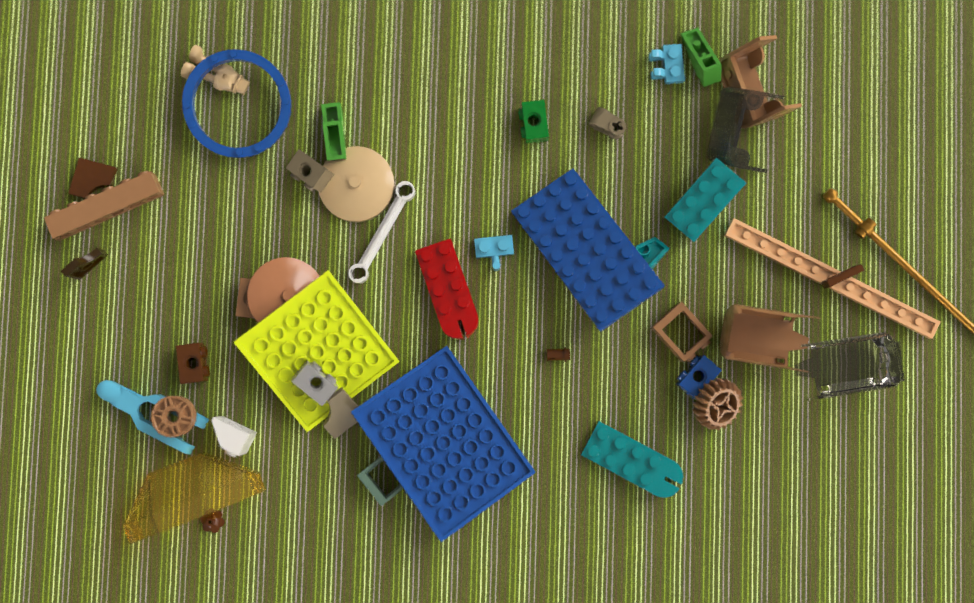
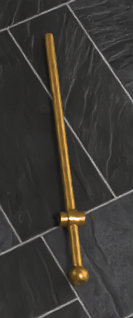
[823,188,974,335]

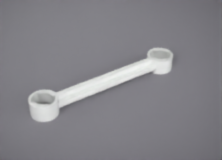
[348,181,415,284]

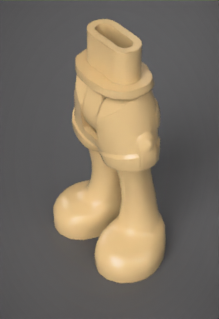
[181,45,250,95]

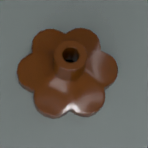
[200,509,225,533]

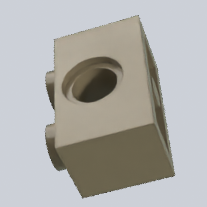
[286,149,334,193]

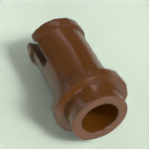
[547,347,570,362]

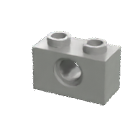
[292,360,338,406]

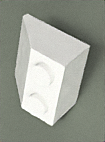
[212,416,257,457]

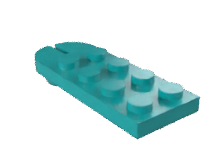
[581,421,683,498]

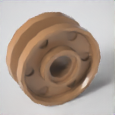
[151,396,197,437]

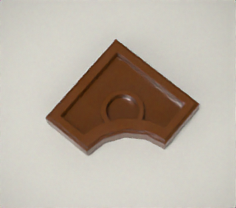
[68,157,118,198]

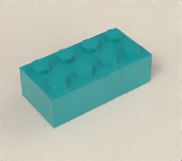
[664,158,746,242]

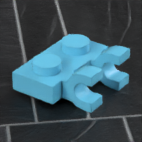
[649,44,685,84]

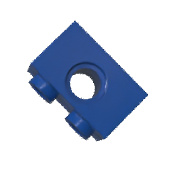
[676,355,722,400]

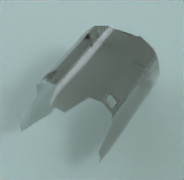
[794,332,905,401]

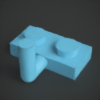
[474,235,514,271]

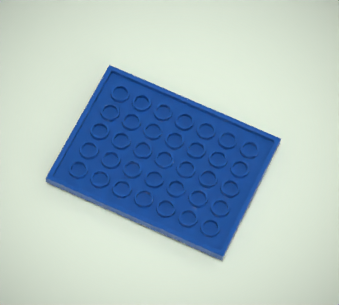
[351,346,536,542]

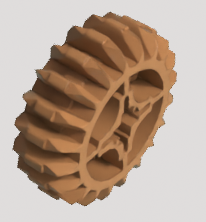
[692,378,743,430]

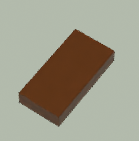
[821,264,865,289]

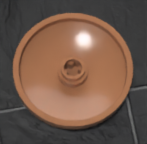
[247,257,319,323]

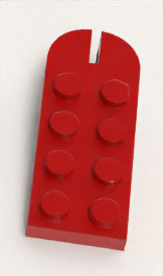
[415,238,479,340]

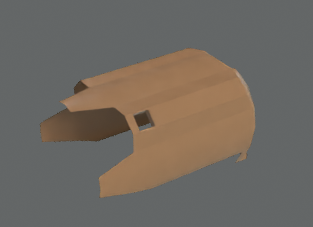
[720,304,822,373]

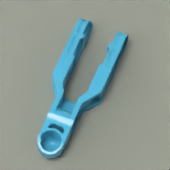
[96,380,209,455]

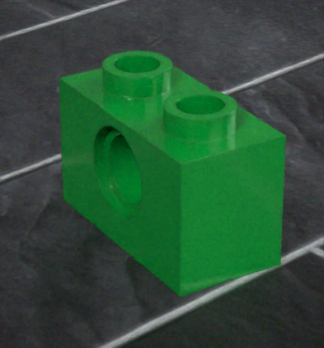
[518,100,549,144]

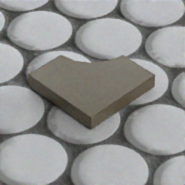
[322,387,359,439]

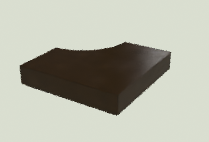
[60,248,108,280]

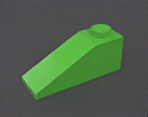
[681,28,722,87]

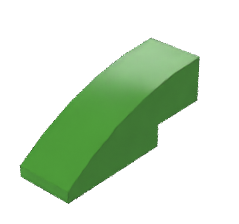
[321,102,346,161]

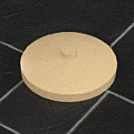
[319,146,394,222]

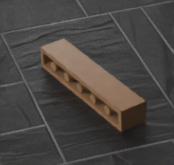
[44,171,164,241]

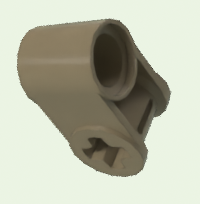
[588,107,626,139]

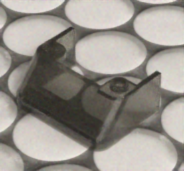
[707,87,784,173]

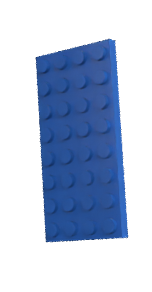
[511,168,665,332]

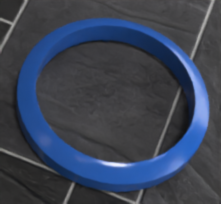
[182,49,291,158]

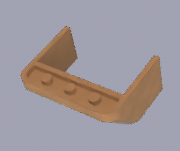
[719,35,802,129]

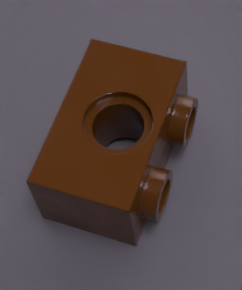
[176,343,210,384]

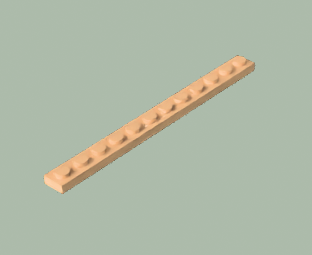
[724,218,940,339]

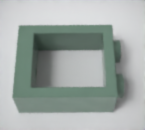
[357,457,403,506]

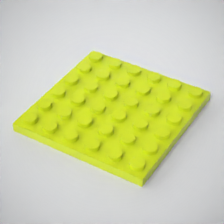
[234,270,400,432]

